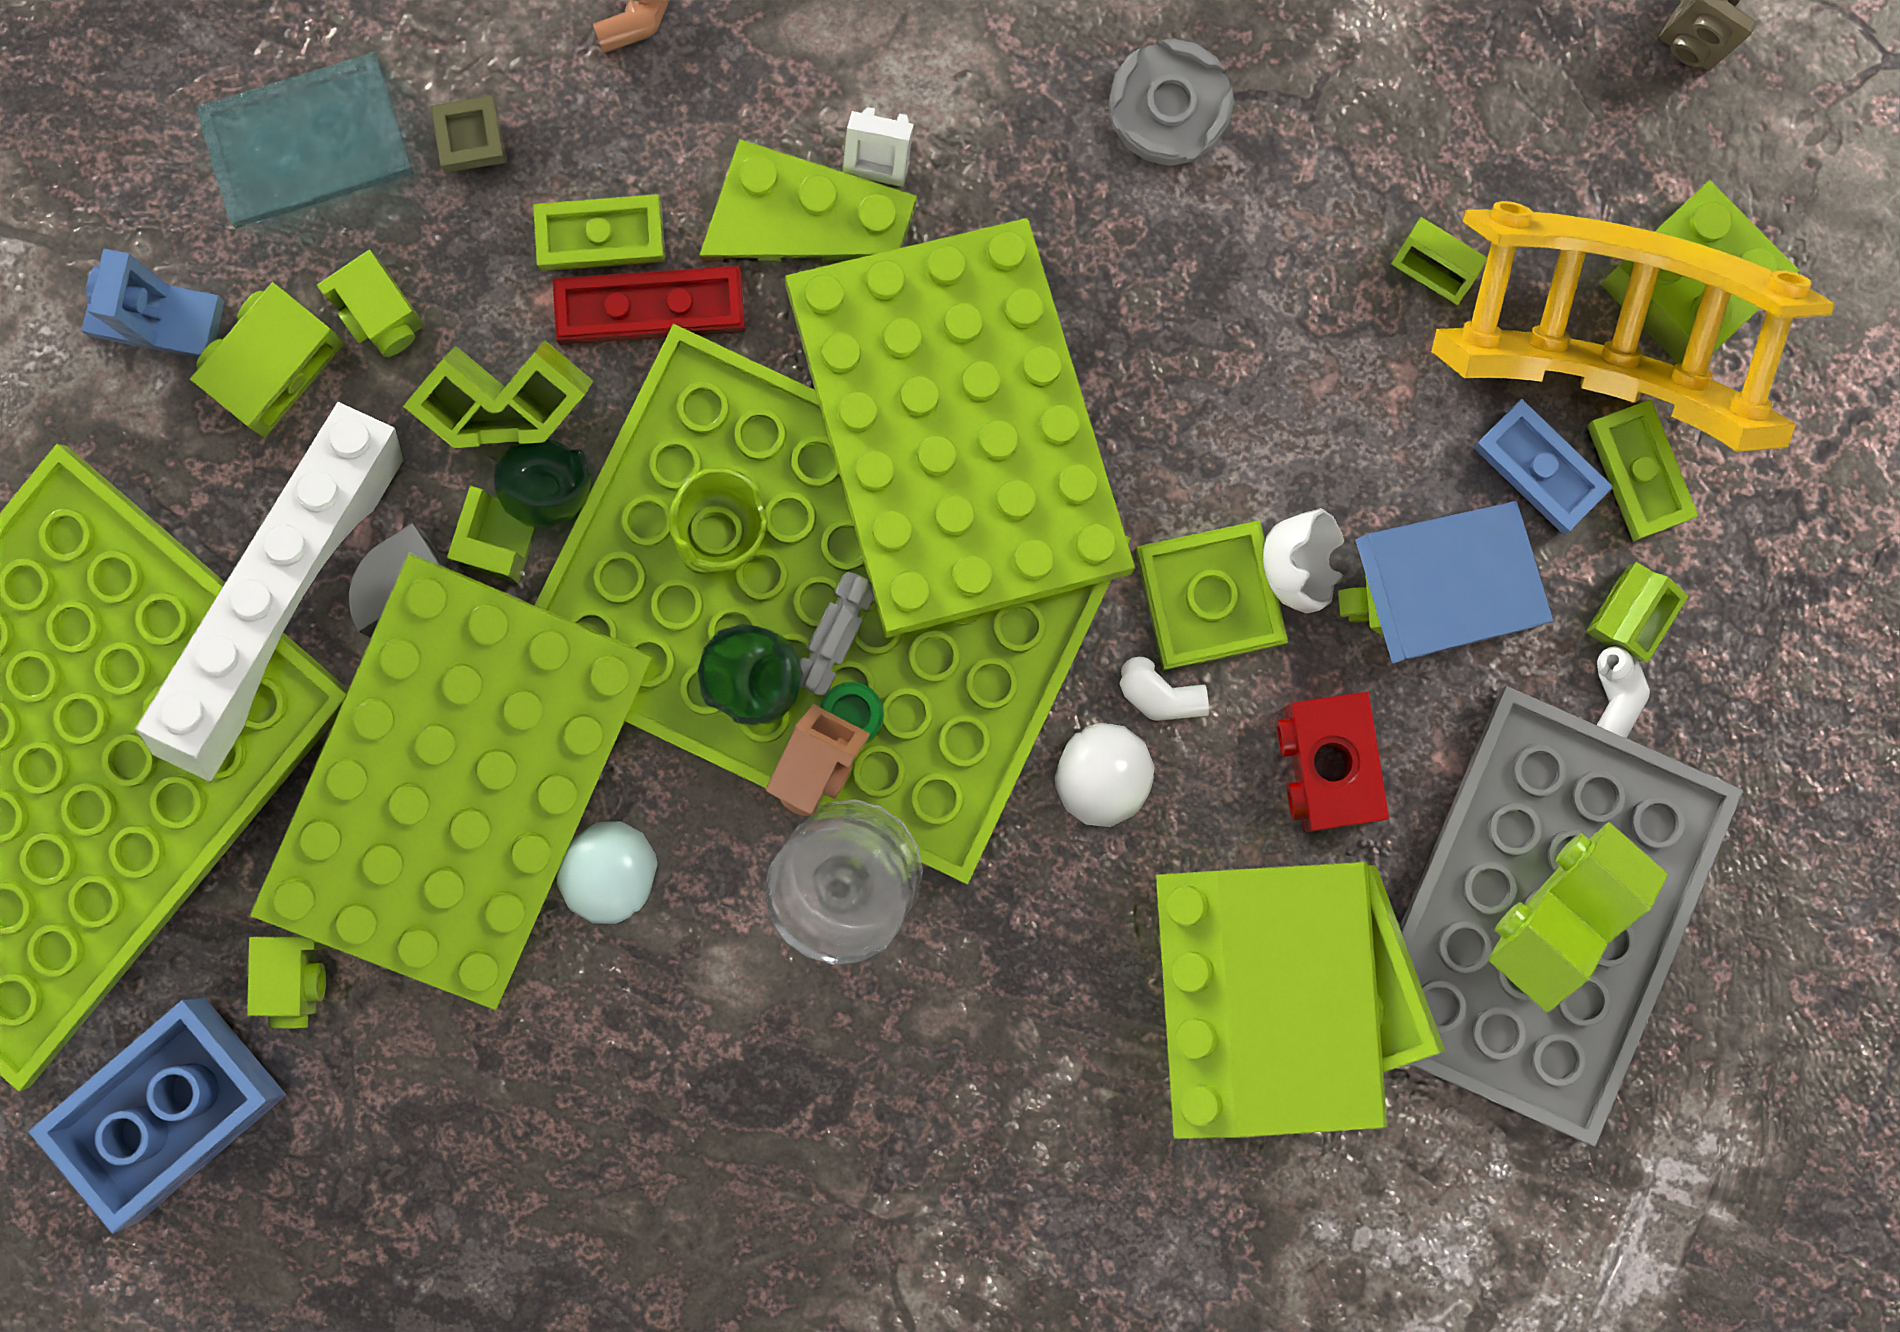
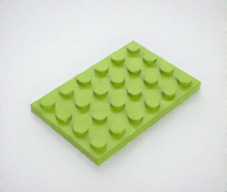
[785,218,1135,638]
[250,552,652,1010]

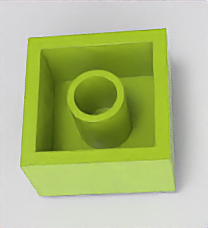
[1600,180,1800,363]

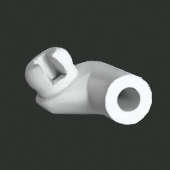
[1597,646,1650,738]
[1120,657,1209,721]

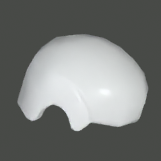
[1263,508,1344,614]
[1055,723,1155,827]

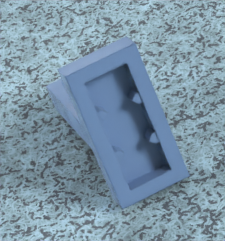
[81,248,225,358]

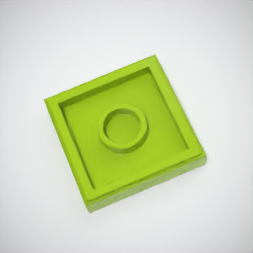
[1135,520,1288,671]

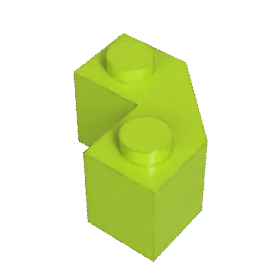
[403,340,593,448]
[1488,822,1668,1013]

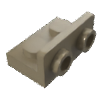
[1658,0,1758,70]

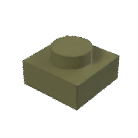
[431,95,507,173]

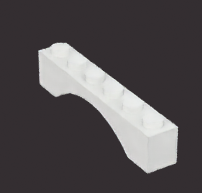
[136,402,404,782]

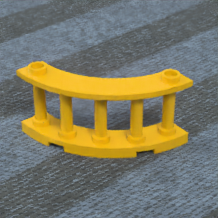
[1431,201,1835,452]

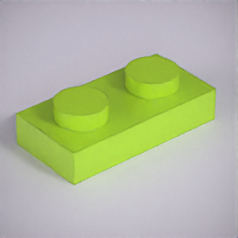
[533,194,666,272]
[1586,399,1699,542]

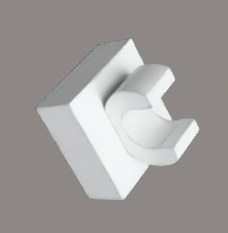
[843,107,914,187]

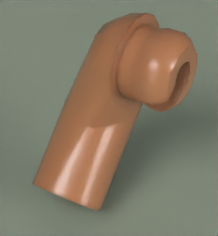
[593,0,669,53]

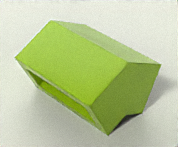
[1391,217,1487,305]
[1585,561,1689,663]

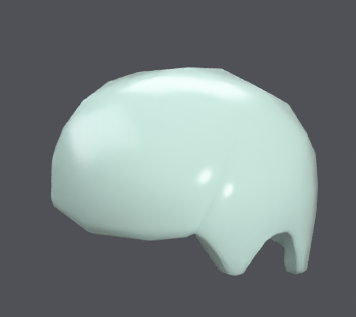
[557,821,658,924]

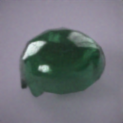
[494,439,592,528]
[697,624,803,726]

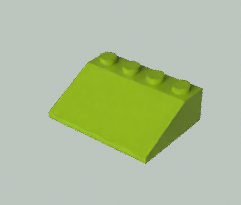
[1156,862,1388,1139]

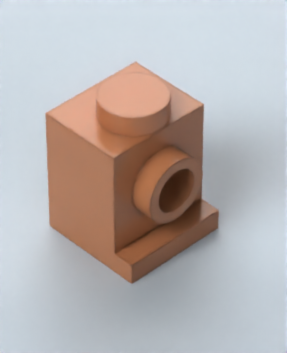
[765,704,870,816]

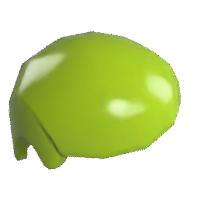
[669,468,768,572]

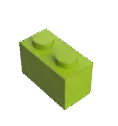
[190,282,345,438]

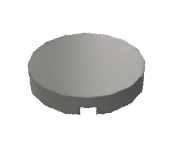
[1109,39,1234,166]

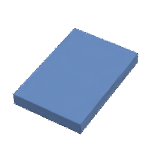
[1355,501,1554,664]

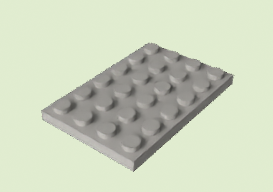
[1400,686,1743,1147]

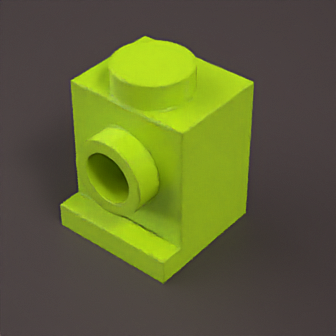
[317,249,425,357]
[247,936,330,1029]

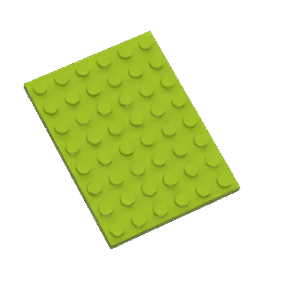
[535,324,1131,885]
[0,444,348,1092]

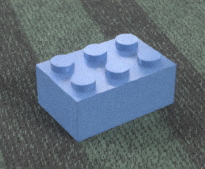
[28,997,286,1233]

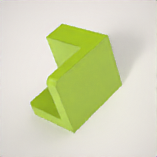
[447,486,540,584]

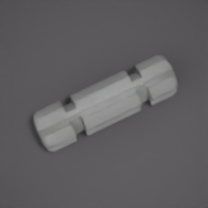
[793,572,874,696]

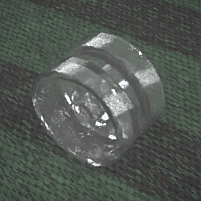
[764,799,923,965]

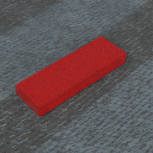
[552,266,746,345]

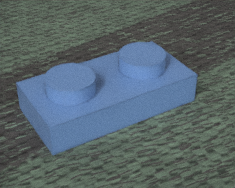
[1473,399,1613,535]

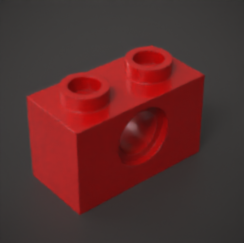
[1276,691,1389,833]

